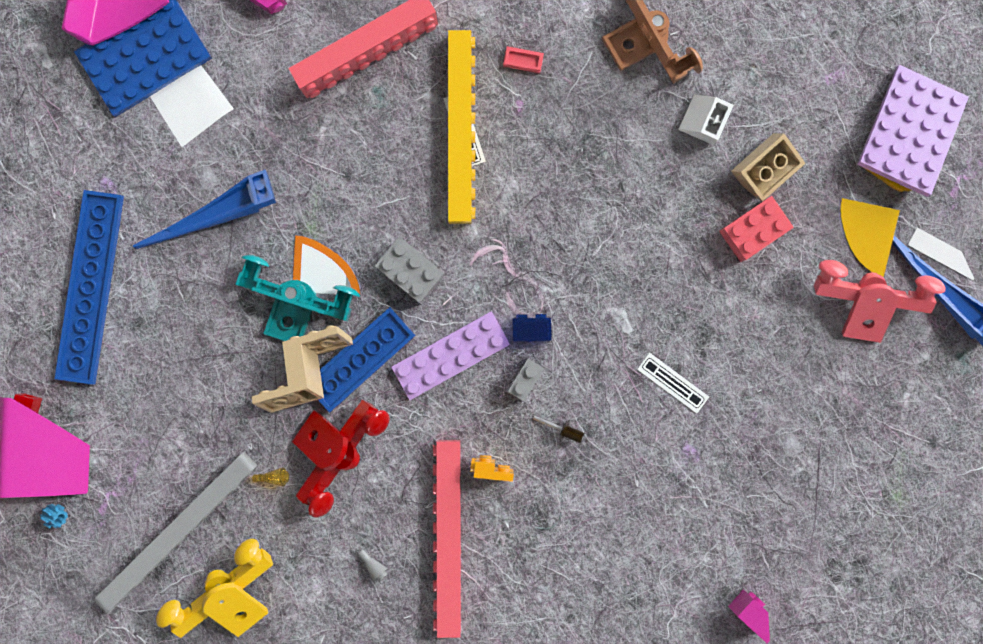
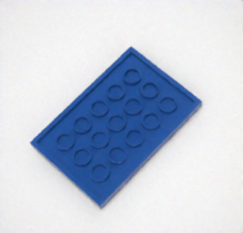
[74,0,212,117]

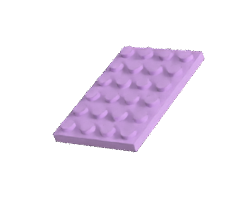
[857,65,969,197]

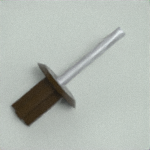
[533,415,585,444]

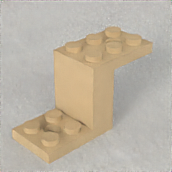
[252,326,353,413]

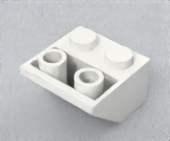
[678,94,734,145]

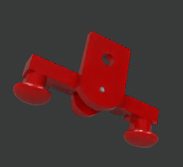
[292,400,390,518]

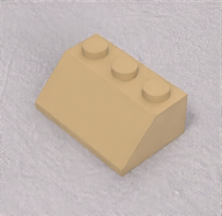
[731,133,806,202]

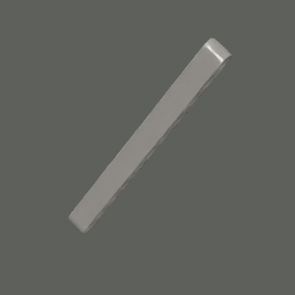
[93,452,258,614]

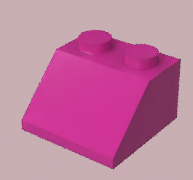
[728,589,770,644]

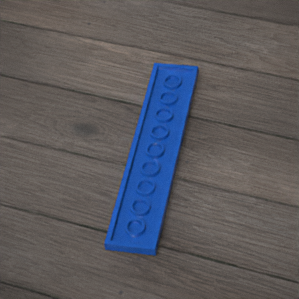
[54,190,124,385]

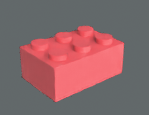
[719,196,794,262]

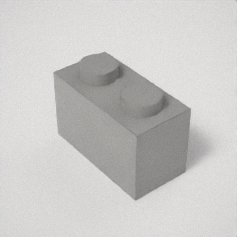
[507,358,545,401]

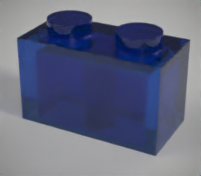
[512,314,552,342]

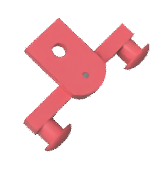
[813,260,946,343]

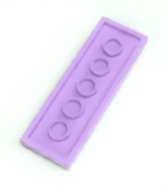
[391,311,510,400]

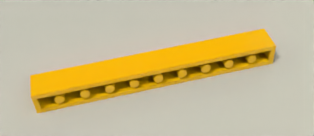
[448,30,476,224]

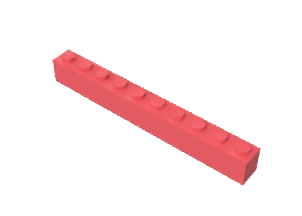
[433,440,461,638]

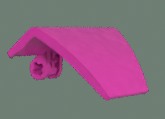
[62,0,169,45]
[0,397,90,498]

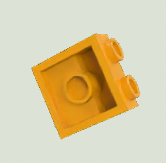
[470,455,514,482]

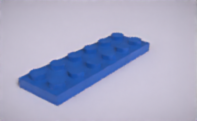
[319,307,416,413]

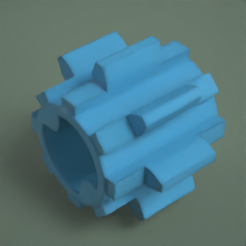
[40,504,68,529]

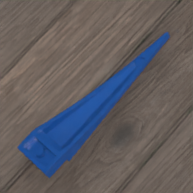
[133,169,276,249]
[892,236,983,346]

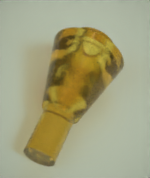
[252,467,289,487]

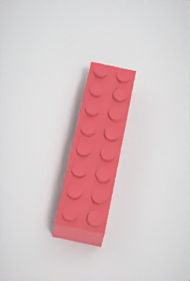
[288,0,438,98]

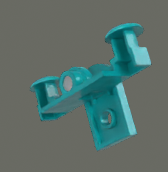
[235,255,360,341]

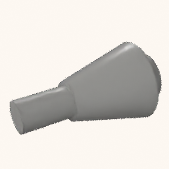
[358,549,388,582]

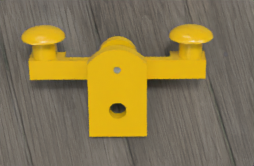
[156,539,273,638]

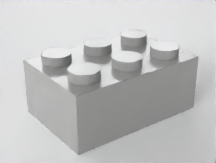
[375,236,445,304]

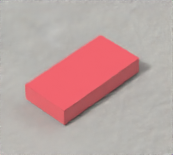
[503,46,544,74]

